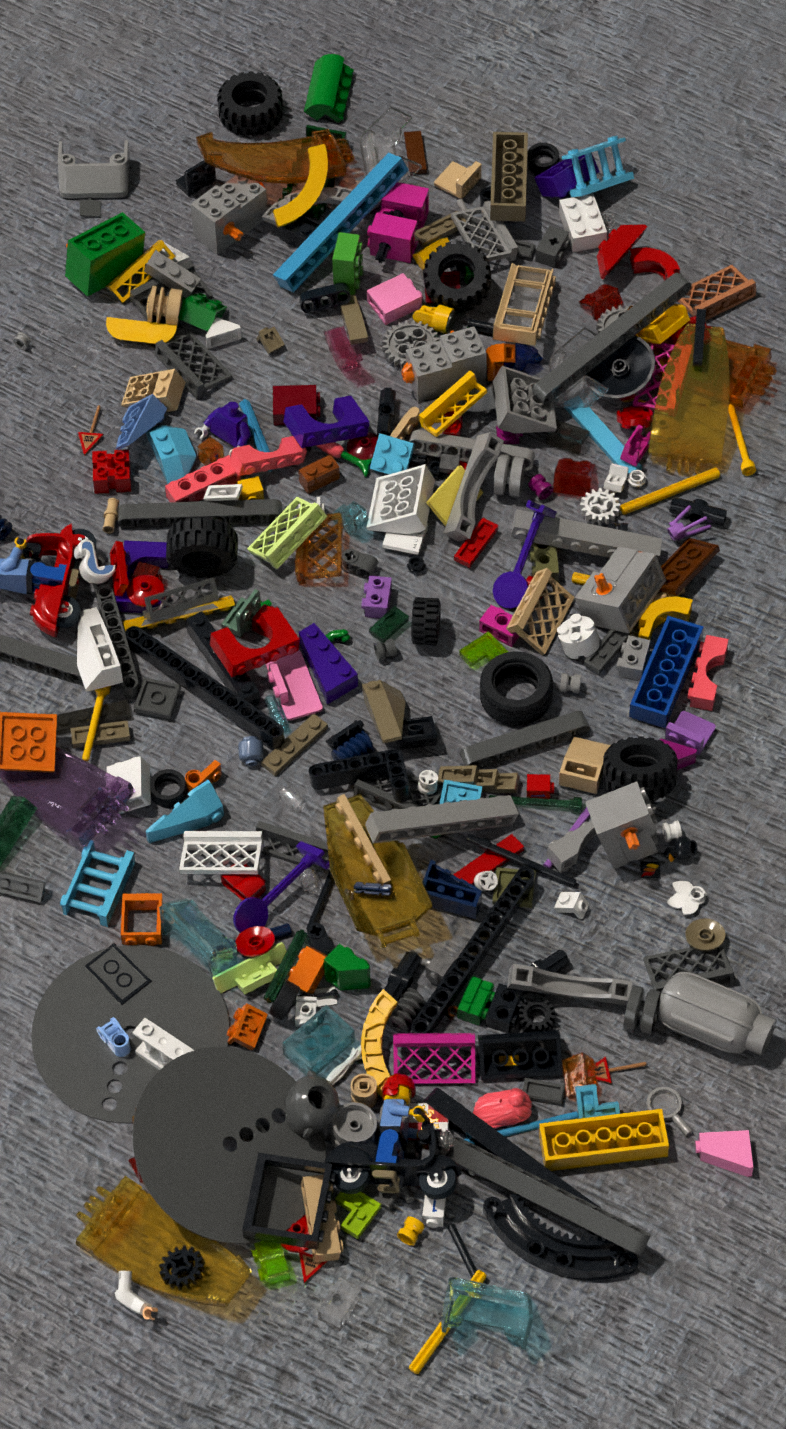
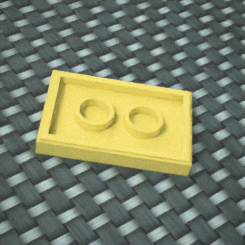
[426,465,483,527]

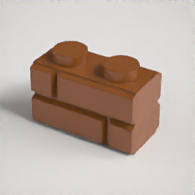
[298,455,340,494]

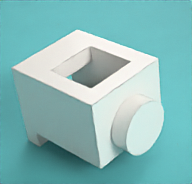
[295,996,317,1029]

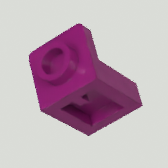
[496,426,523,444]

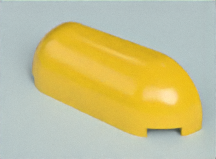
[106,317,177,344]

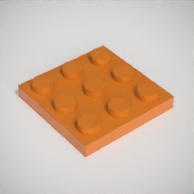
[0,712,57,773]

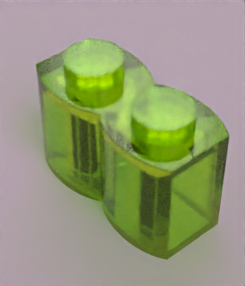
[252,1241,290,1286]

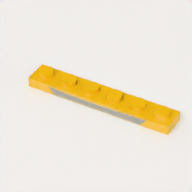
[122,595,235,631]

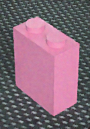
[367,273,423,325]

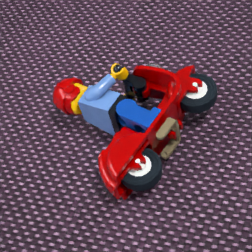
[0,523,96,638]

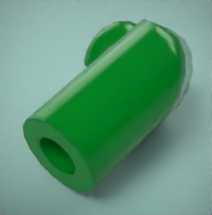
[325,629,351,643]

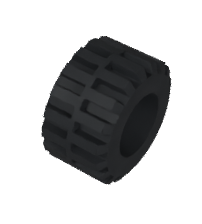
[411,597,441,645]

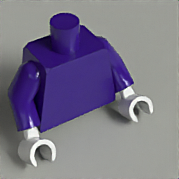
[194,402,251,457]

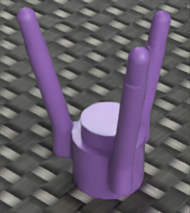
[667,505,711,541]

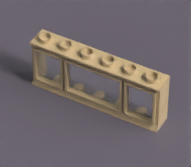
[493,263,556,346]

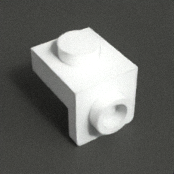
[603,463,629,493]
[554,892,589,919]

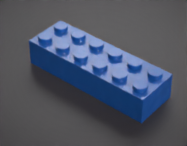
[629,616,704,728]

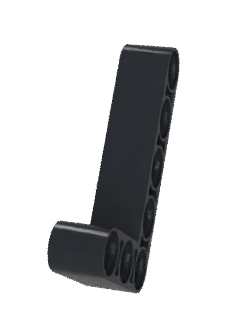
[309,749,411,802]

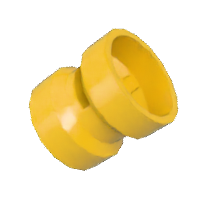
[397,1216,425,1246]

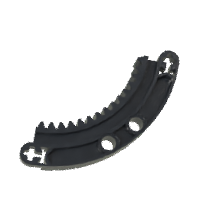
[483,1193,639,1280]

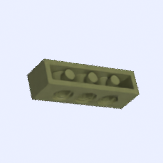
[530,542,559,584]

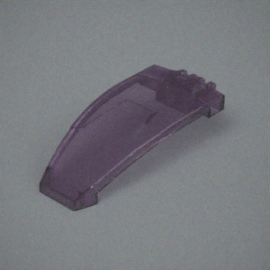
[0,747,135,847]

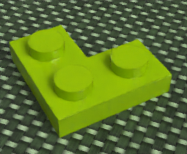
[335,1191,381,1239]

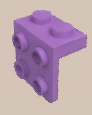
[665,711,716,755]

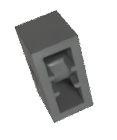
[535,225,571,268]

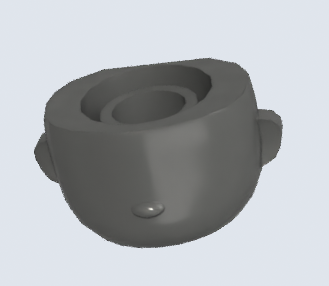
[286,1071,339,1138]

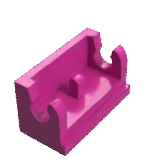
[620,424,651,467]

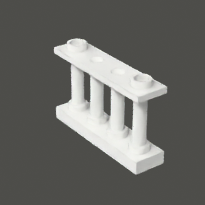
[132,1018,194,1070]

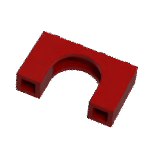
[210,607,300,677]

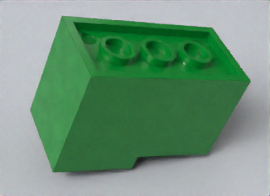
[65,212,145,297]

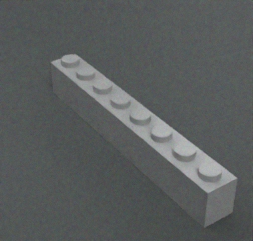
[510,509,662,561]
[365,795,519,844]

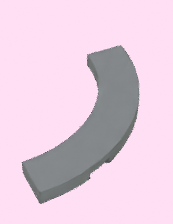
[262,186,352,226]

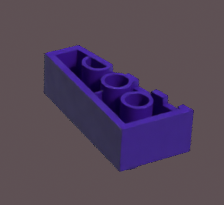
[299,623,358,705]

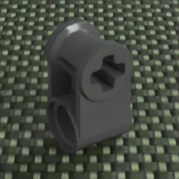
[341,549,378,579]

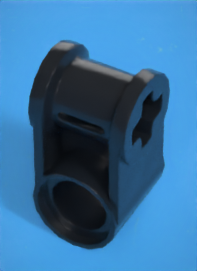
[307,923,335,956]

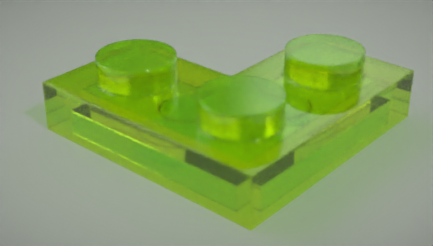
[459,631,508,667]

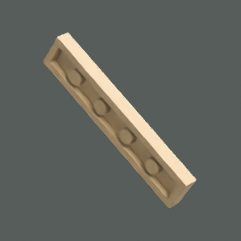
[335,794,391,886]

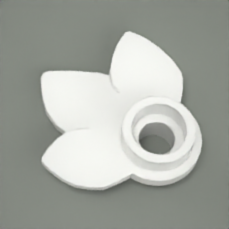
[667,881,706,915]

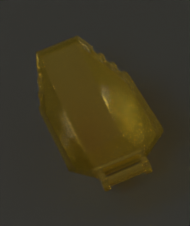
[323,794,432,948]

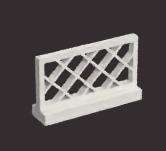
[179,831,264,874]

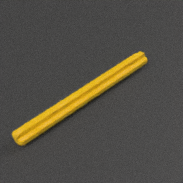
[620,467,720,515]
[409,1270,487,1374]

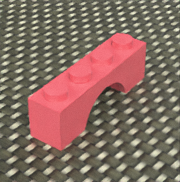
[229,436,307,476]
[687,635,729,711]

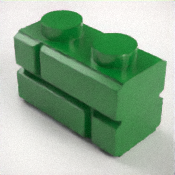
[457,976,495,1026]

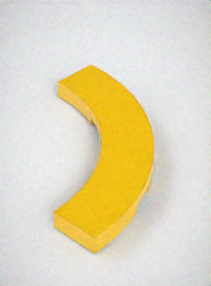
[273,144,328,228]
[361,989,399,1098]

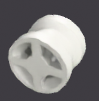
[418,770,438,795]
[662,820,682,842]
[474,871,498,891]

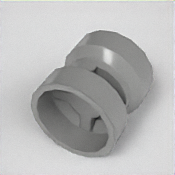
[560,673,581,694]

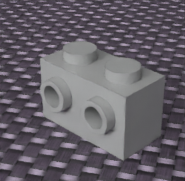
[617,635,650,681]

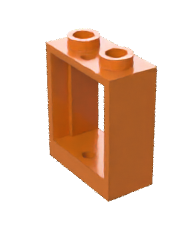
[121,893,163,946]

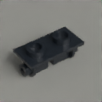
[326,720,368,750]

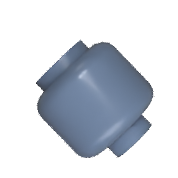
[238,736,264,766]

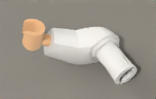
[115,1271,158,1320]

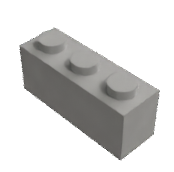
[144,250,201,298]

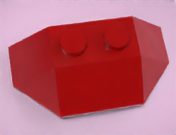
[597,224,648,280]

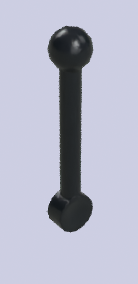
[298,989,338,998]

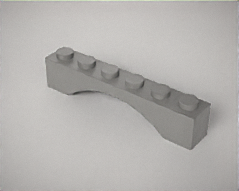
[443,432,504,542]
[546,801,656,873]
[507,964,632,1006]

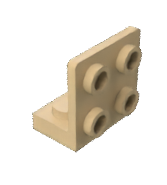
[434,161,482,199]

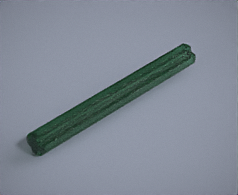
[264,929,308,1004]

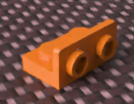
[227,1003,268,1050]

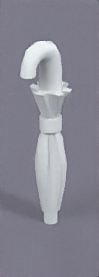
[326,1045,362,1085]

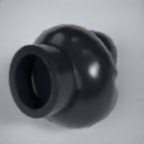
[664,836,698,862]

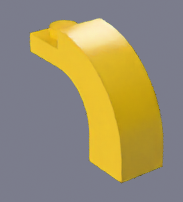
[638,597,693,640]

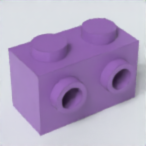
[361,576,392,619]

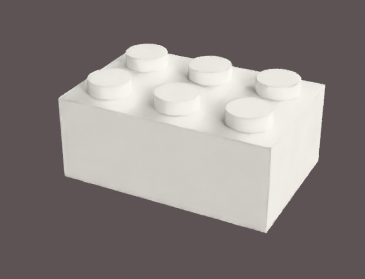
[559,193,607,252]

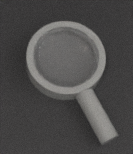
[646,1087,692,1136]

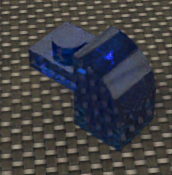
[504,343,543,372]

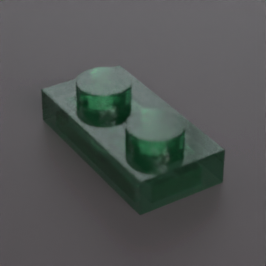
[369,606,409,643]

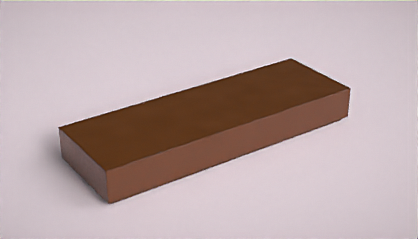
[404,131,427,175]

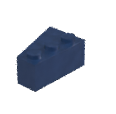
[419,859,482,919]

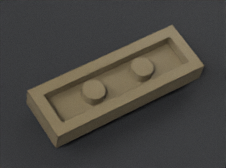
[415,210,466,248]
[70,720,130,748]

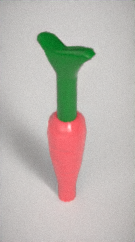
[316,442,372,477]

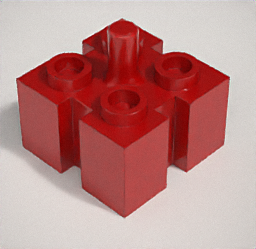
[92,449,131,494]

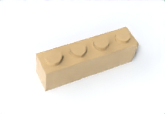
[301,1175,343,1263]

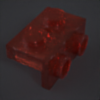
[579,284,623,320]

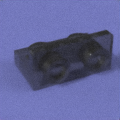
[546,420,590,455]

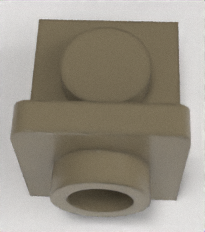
[256,327,285,355]

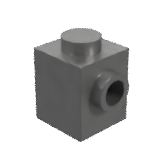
[425,950,456,984]

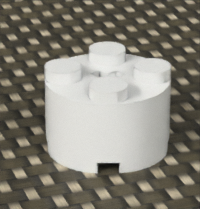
[557,614,600,659]

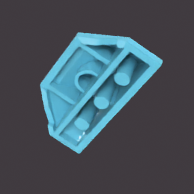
[146,425,197,484]

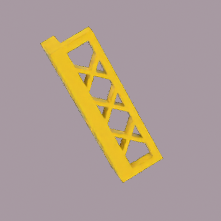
[106,240,176,303]
[419,371,488,437]

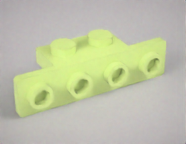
[213,942,289,994]

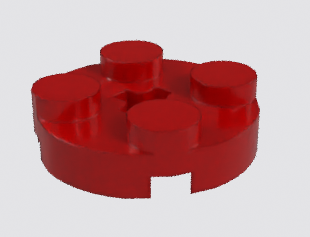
[617,407,653,429]

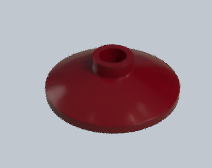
[347,432,378,460]

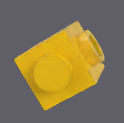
[237,476,264,500]

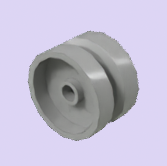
[494,454,526,497]
[330,1102,377,1148]

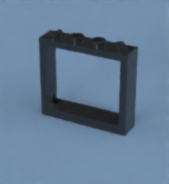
[242,1152,336,1250]

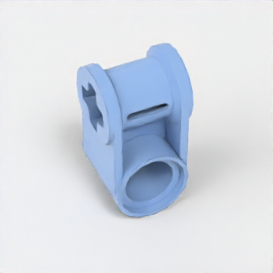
[96,1017,131,1057]

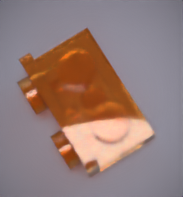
[562,1052,598,1099]

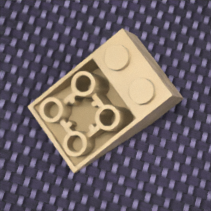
[121,369,186,412]
[559,737,611,794]

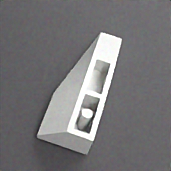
[77,607,123,692]

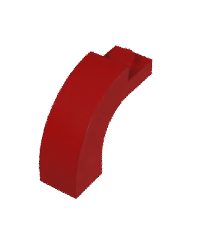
[630,247,680,280]

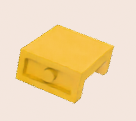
[636,304,690,344]

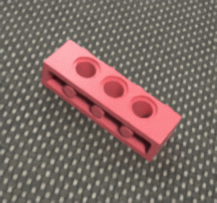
[165,455,241,502]

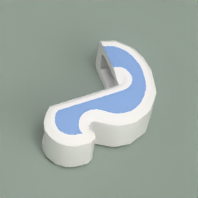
[74,539,116,584]

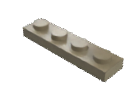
[261,714,328,776]

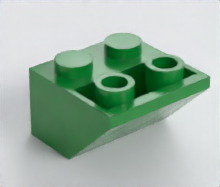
[178,293,227,331]
[324,943,371,991]

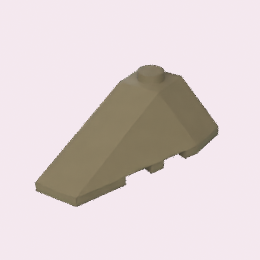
[362,680,406,744]

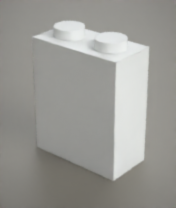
[107,756,151,815]

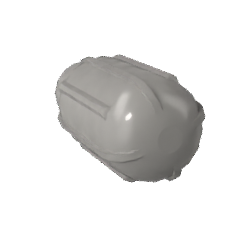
[658,972,777,1056]

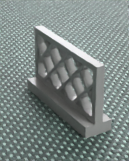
[451,201,518,261]

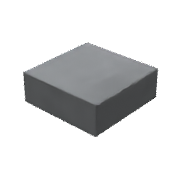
[439,454,460,473]

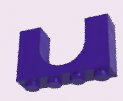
[283,396,370,448]
[114,540,169,613]

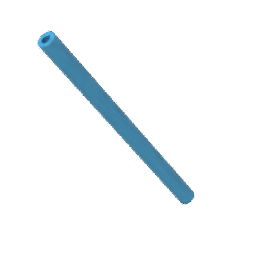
[464,1111,578,1144]

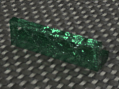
[0,796,37,867]

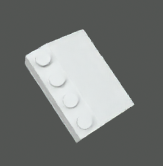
[366,464,435,534]

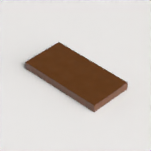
[659,538,720,596]

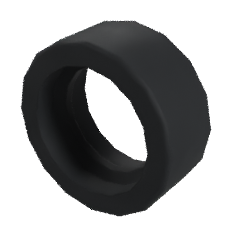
[527,143,559,175]
[150,769,187,808]
[268,980,300,1020]

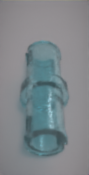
[264,695,289,731]

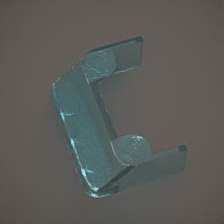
[159,898,238,982]
[441,1277,533,1350]

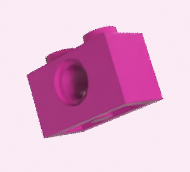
[479,605,519,647]

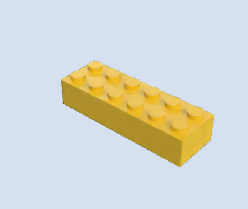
[539,1109,669,1171]

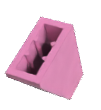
[695,1130,753,1177]

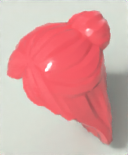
[473,1088,532,1129]

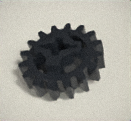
[159,1245,206,1290]

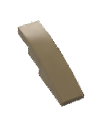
[339,295,368,345]
[437,765,520,793]

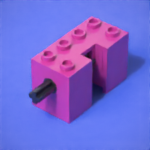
[367,182,429,263]

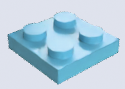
[370,433,415,474]

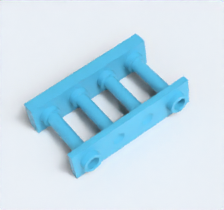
[562,136,634,197]
[60,840,135,927]

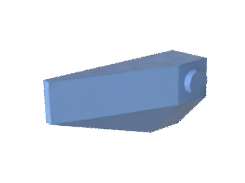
[116,394,167,451]

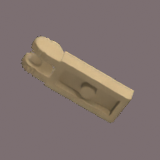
[390,407,420,440]

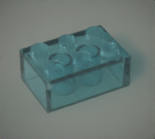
[282,1005,355,1076]

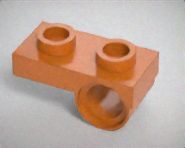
[185,760,222,792]

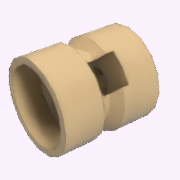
[350,1073,378,1109]

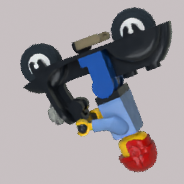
[324,1073,462,1200]

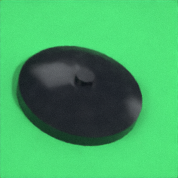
[585,335,656,401]

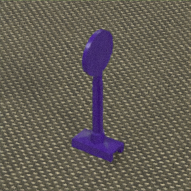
[493,500,557,609]
[233,841,332,933]

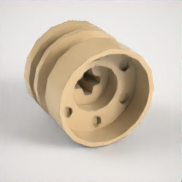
[146,286,183,327]

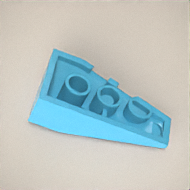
[146,780,224,843]

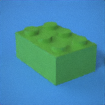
[332,232,364,295]

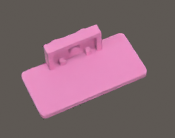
[265,651,323,721]

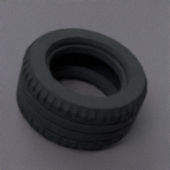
[480,651,553,726]

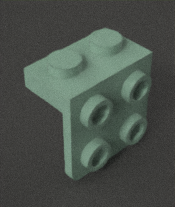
[221,589,261,637]

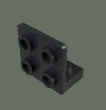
[176,156,216,197]

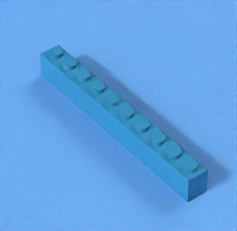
[273,153,409,292]

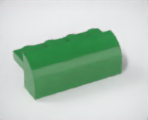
[304,54,354,123]

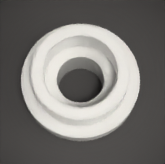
[628,470,646,487]

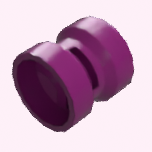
[528,474,554,500]

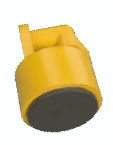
[413,304,456,334]

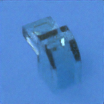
[331,501,368,535]

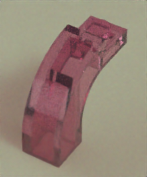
[324,326,363,373]

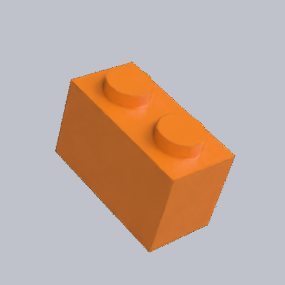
[288,946,327,994]

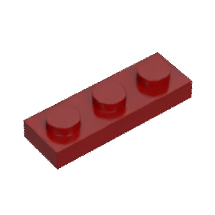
[454,518,499,568]
[109,541,130,597]

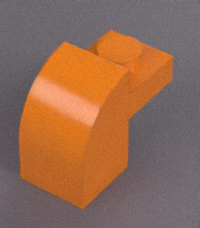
[486,343,516,382]

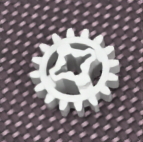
[580,488,620,526]

